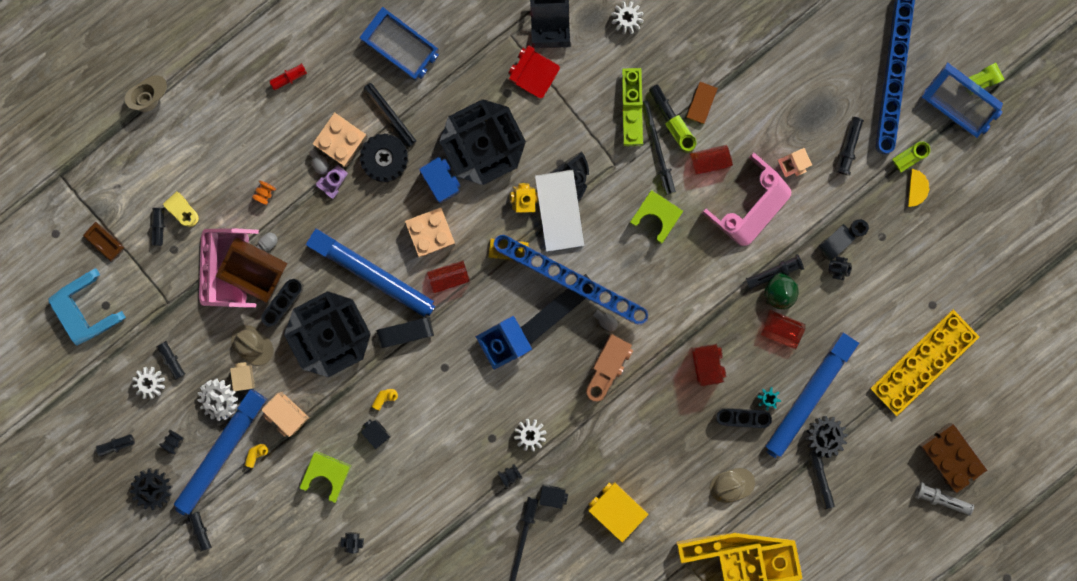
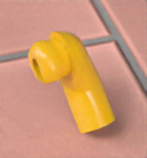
[371,389,398,411]
[245,444,268,468]

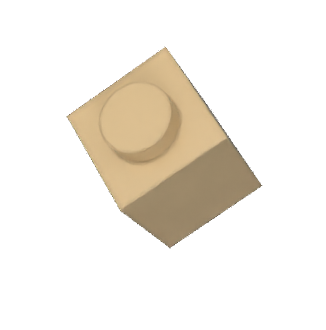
[230,362,255,391]

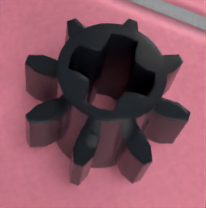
[828,256,852,281]
[340,532,364,553]

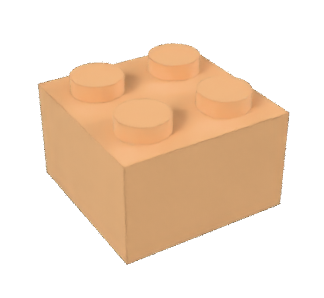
[313,112,368,167]
[405,207,455,257]
[262,392,309,437]

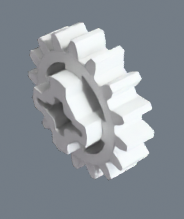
[198,379,238,421]

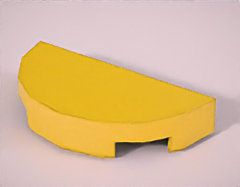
[908,169,929,207]

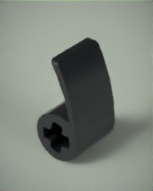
[817,224,856,262]

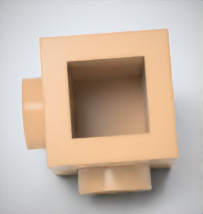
[778,148,812,177]

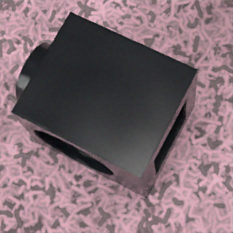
[361,419,391,449]
[539,484,568,509]

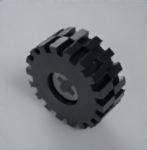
[360,133,409,182]

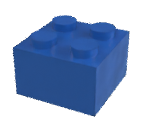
[419,157,461,204]
[475,315,532,370]

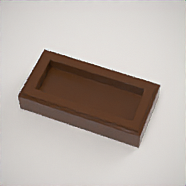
[83,222,125,262]

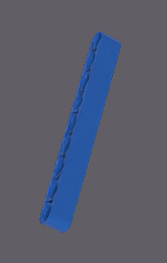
[876,0,915,154]
[494,235,648,325]

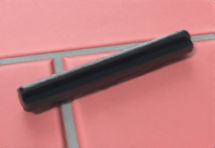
[363,83,417,147]

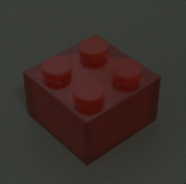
[691,343,726,386]

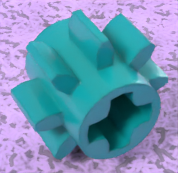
[757,387,781,411]

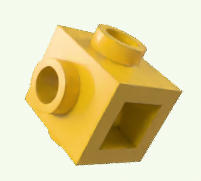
[509,183,538,213]

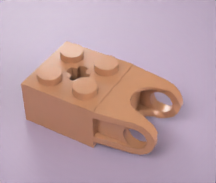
[586,334,633,401]

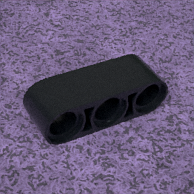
[261,279,304,327]
[376,317,434,349]
[715,408,772,428]

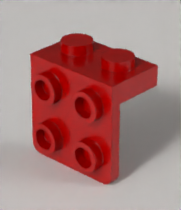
[508,45,560,99]

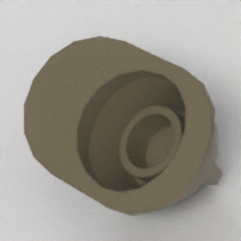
[124,75,167,112]
[231,325,274,365]
[710,468,755,503]

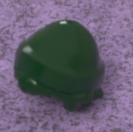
[764,273,799,310]

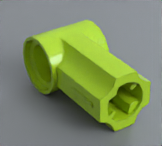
[964,63,1005,95]
[665,115,697,153]
[892,141,931,173]

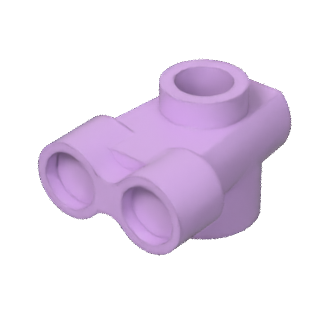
[316,165,348,199]

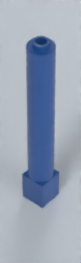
[306,228,435,317]
[765,332,859,458]
[174,389,268,515]

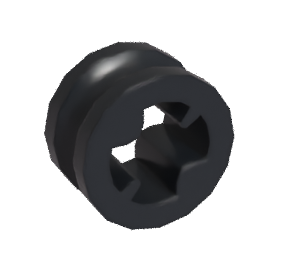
[850,219,869,237]

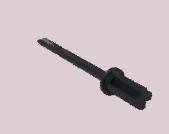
[643,100,676,195]
[510,497,539,581]

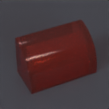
[689,145,733,176]
[427,260,471,293]
[761,310,805,349]

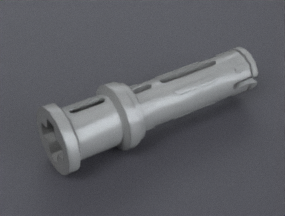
[915,482,974,516]

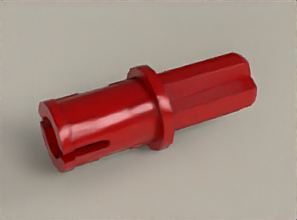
[269,63,307,90]

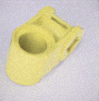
[163,191,199,227]

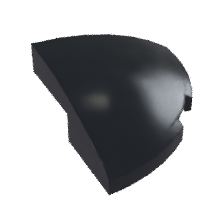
[550,152,589,201]

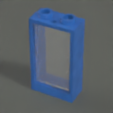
[359,7,439,81]
[922,62,1003,138]

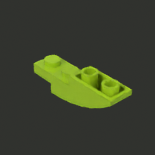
[622,68,643,146]

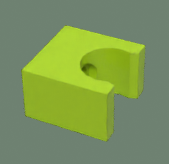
[629,190,683,244]
[300,451,352,503]

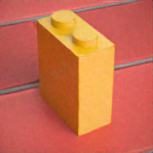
[588,482,649,542]

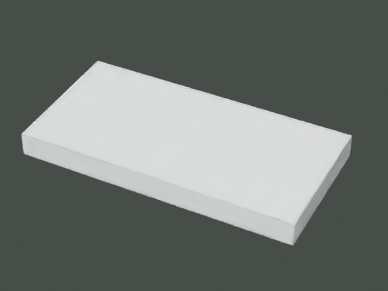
[535,170,584,252]

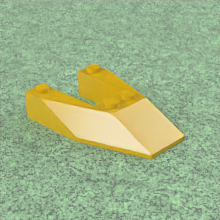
[676,533,803,581]

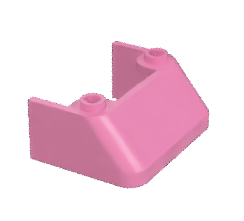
[701,153,791,246]
[199,228,258,307]

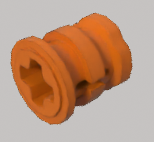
[252,180,276,205]

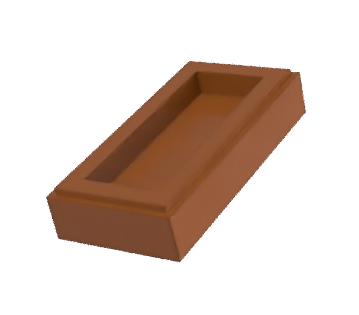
[686,82,718,124]

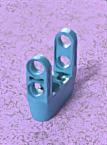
[48,268,126,346]

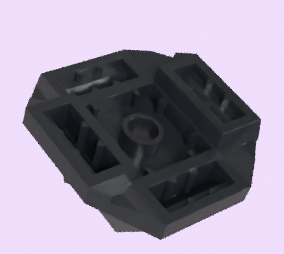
[439,99,526,185]
[284,291,371,377]

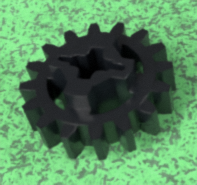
[805,416,848,458]
[130,468,173,510]

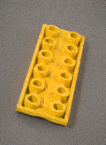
[870,309,979,416]

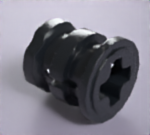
[159,430,184,455]
[498,464,523,488]

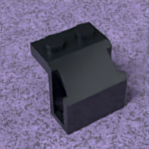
[530,0,571,48]

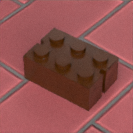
[215,237,287,303]
[919,423,988,493]

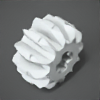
[611,2,644,34]
[132,367,165,399]
[514,419,546,451]

